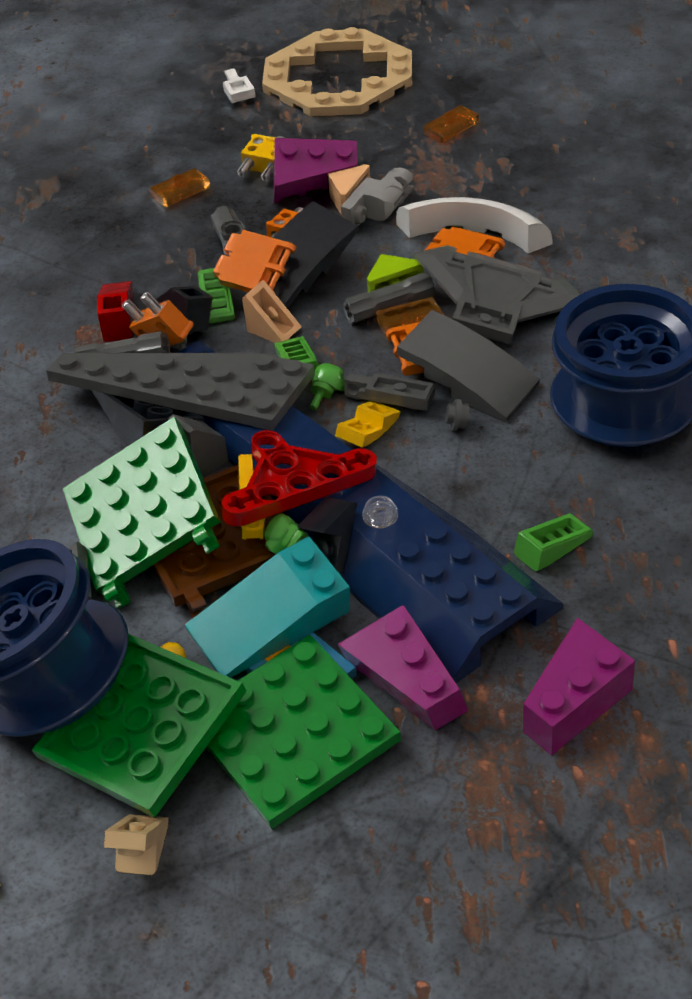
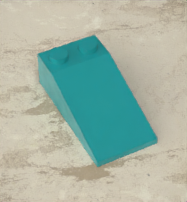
[185,537,350,678]

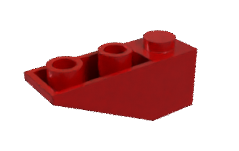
[97,281,134,342]

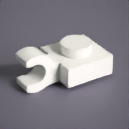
[223,68,255,103]

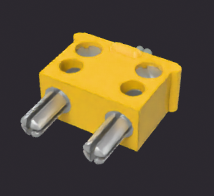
[237,134,284,182]

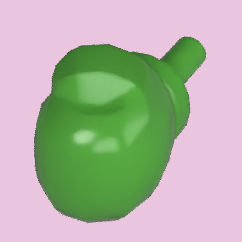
[309,363,345,411]
[264,514,308,554]

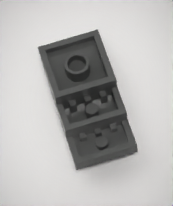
[397,310,540,422]

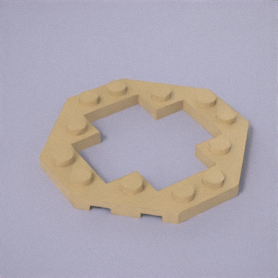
[262,27,412,117]

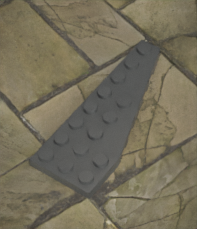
[46,353,315,431]

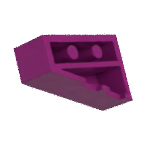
[273,138,358,203]
[338,605,469,731]
[523,617,635,756]

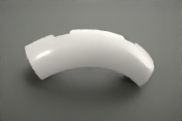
[396,197,553,253]

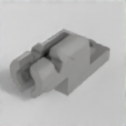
[341,167,414,226]

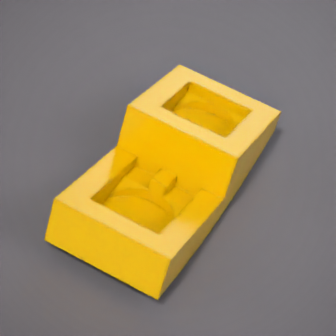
[335,401,400,448]

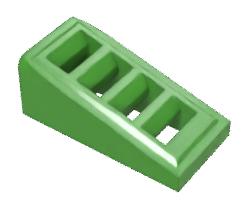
[197,268,235,324]
[274,336,318,380]
[514,513,594,571]

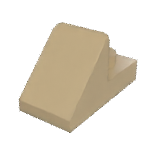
[104,814,169,875]

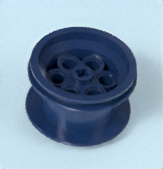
[550,284,692,448]
[0,539,129,737]

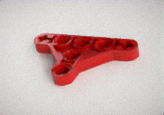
[222,430,377,527]

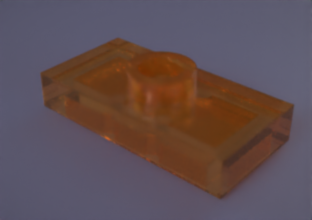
[423,105,479,143]
[149,168,210,207]
[376,297,443,337]

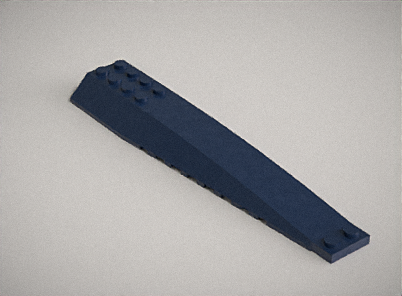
[176,340,563,683]

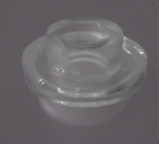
[362,496,399,529]

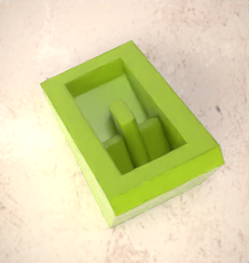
[367,254,424,292]

